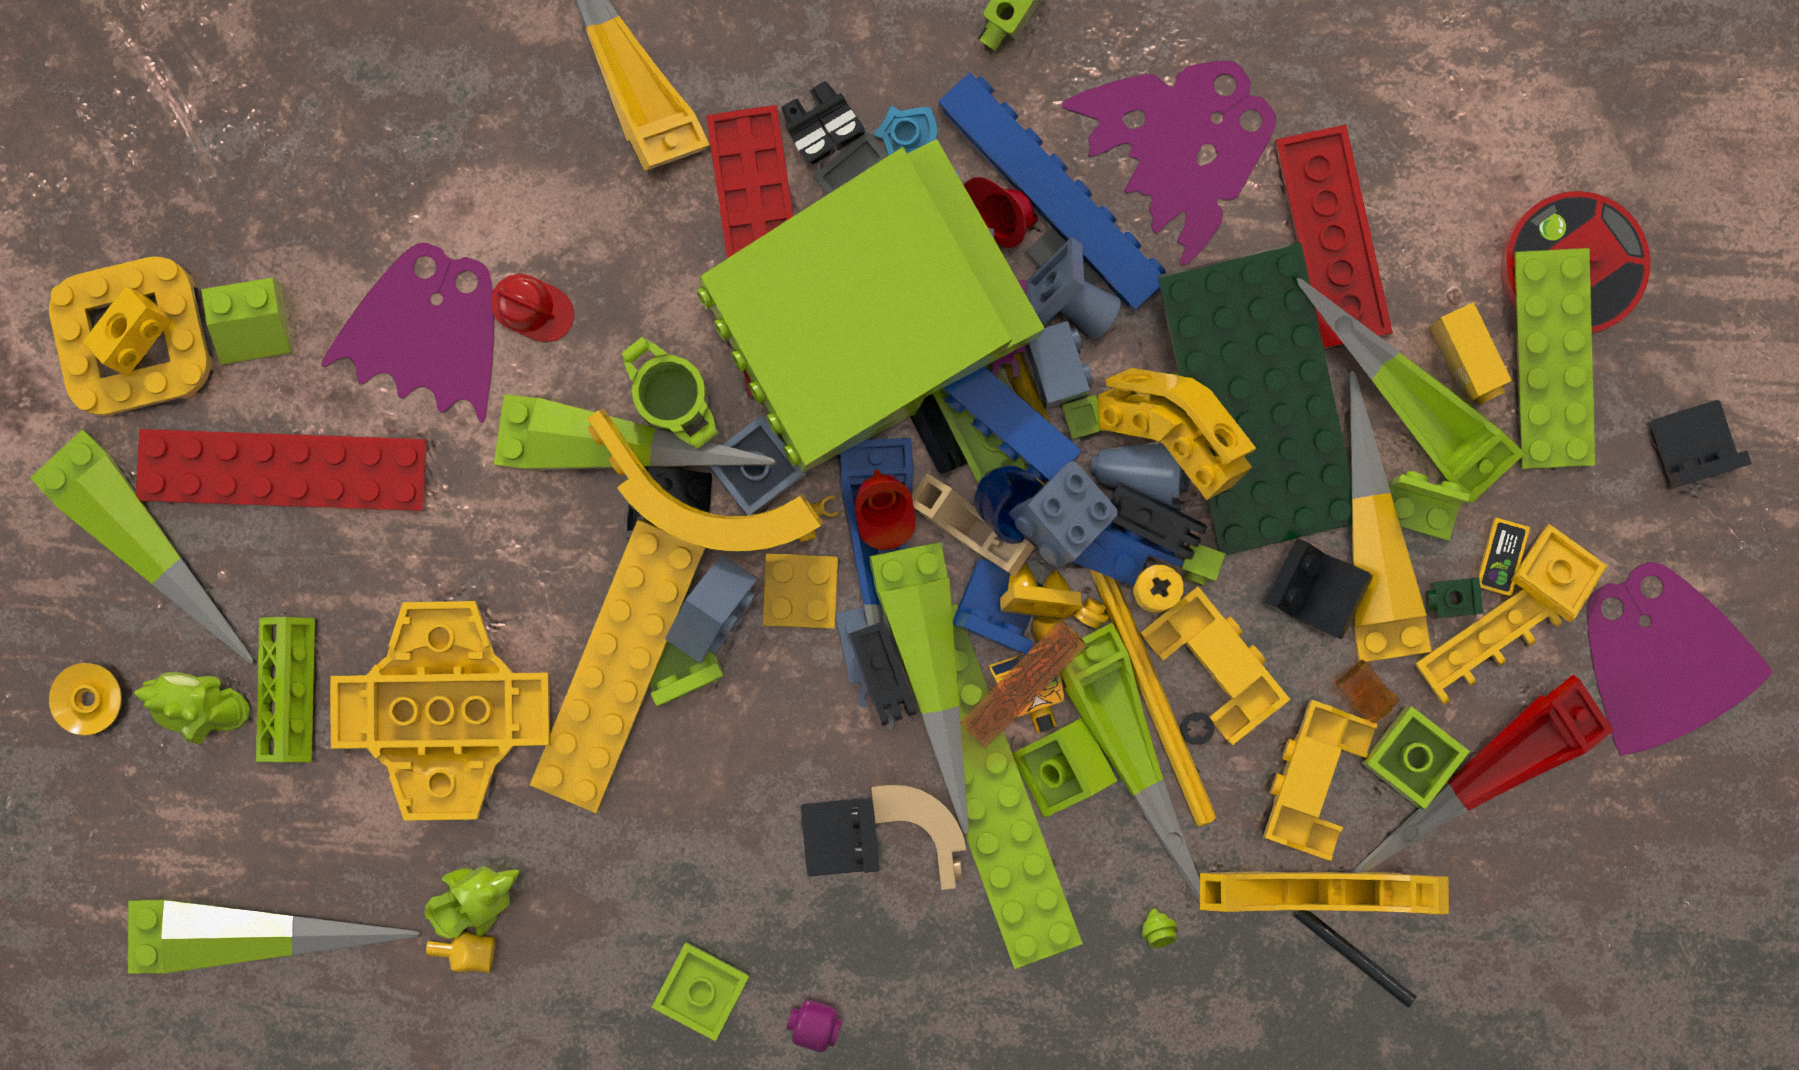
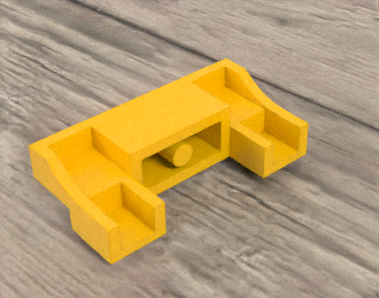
[1140,586,1291,745]

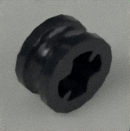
[1180,712,1214,745]

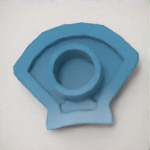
[874,105,938,156]

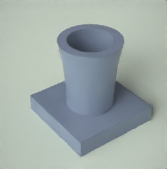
[1026,237,1121,339]

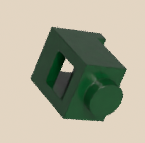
[1426,577,1483,619]

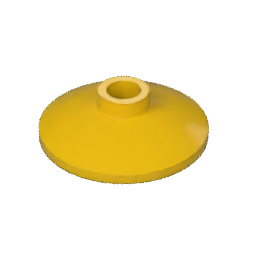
[49,663,122,735]

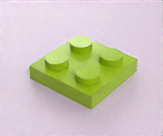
[651,942,750,1042]

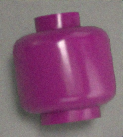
[786,1000,842,1053]

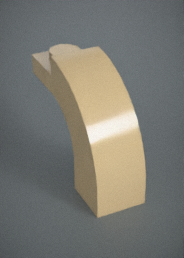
[912,473,1035,577]
[871,784,966,890]

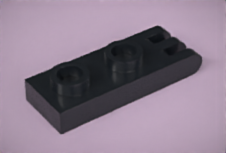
[911,393,967,474]
[1111,483,1207,559]
[848,621,916,726]

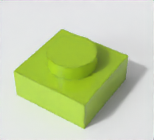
[1061,395,1106,441]

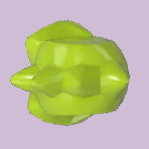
[134,672,250,744]
[424,866,519,939]

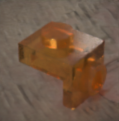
[1336,659,1400,723]

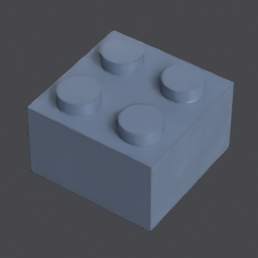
[1025,321,1094,410]
[709,415,807,515]
[665,554,758,664]

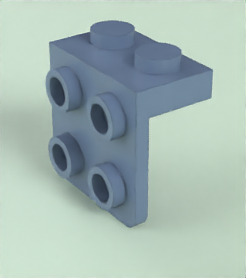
[1008,461,1117,567]

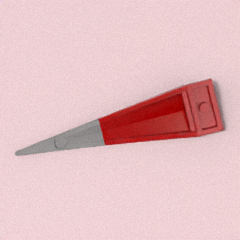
[1354,675,1614,873]

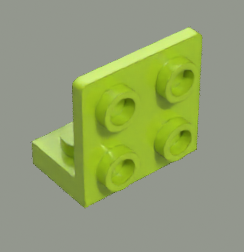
[1389,471,1471,542]
[650,642,726,707]

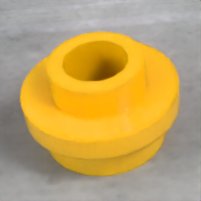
[1073,597,1109,629]

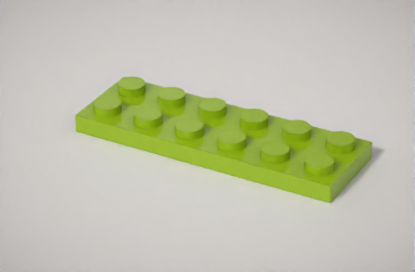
[1514,248,1595,469]

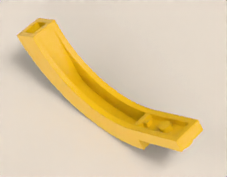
[587,409,823,551]

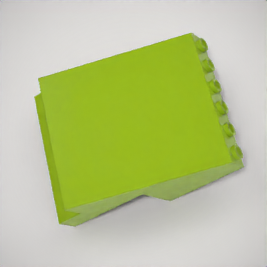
[696,139,1045,473]

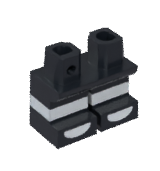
[781,81,865,169]

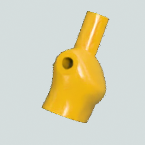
[426,931,495,974]

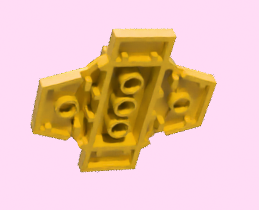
[330,601,550,821]

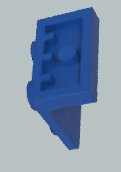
[953,558,1043,655]

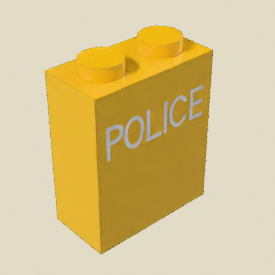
[1429,302,1512,405]

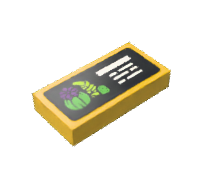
[1477,517,1530,597]

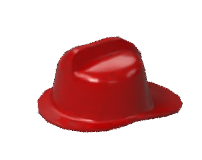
[964,177,1038,248]
[491,273,574,342]
[855,469,916,550]

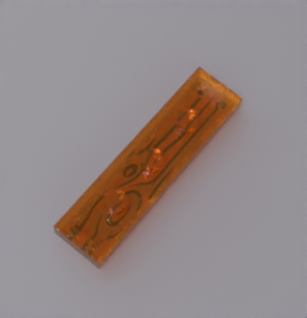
[960,619,1087,748]

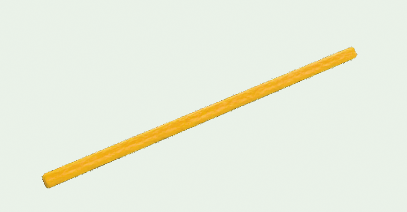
[1004,354,1216,826]

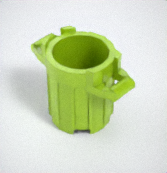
[621,337,718,450]

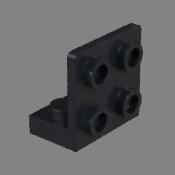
[1650,400,1752,489]
[623,467,712,539]
[1265,538,1373,639]
[801,797,880,877]

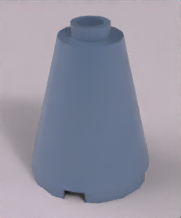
[1091,441,1190,511]

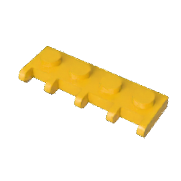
[1414,589,1563,705]

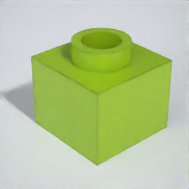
[1179,544,1226,586]

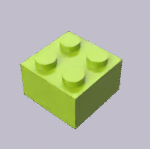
[1361,706,1470,809]

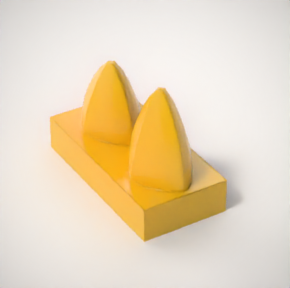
[1000,562,1082,619]

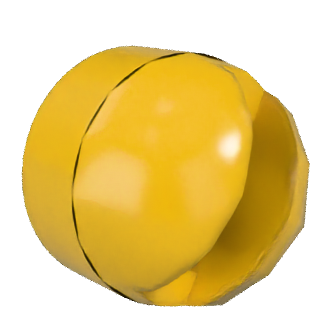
[1032,617,1062,644]

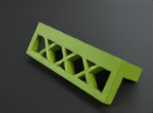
[256,617,315,762]

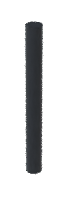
[1293,910,1417,1007]

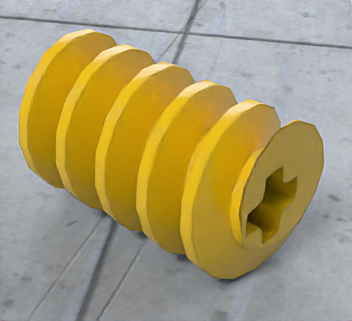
[1133,565,1183,613]

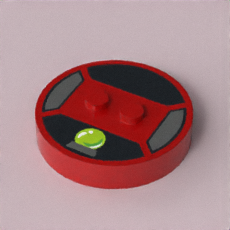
[1501,191,1651,335]

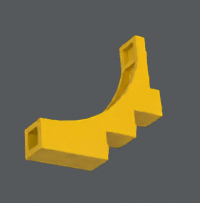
[1200,871,1449,915]

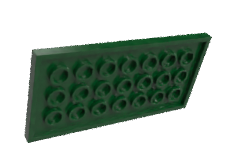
[1157,241,1352,556]

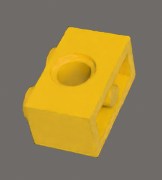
[83,286,171,377]

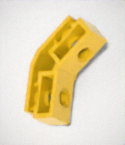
[1098,368,1256,500]

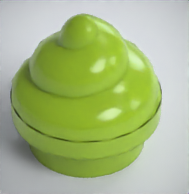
[1142,909,1178,948]

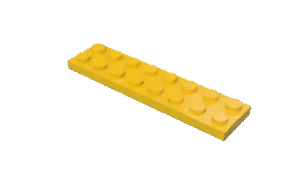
[530,519,706,813]

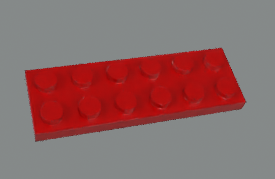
[1275,124,1393,349]

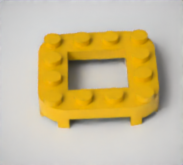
[49,257,213,417]

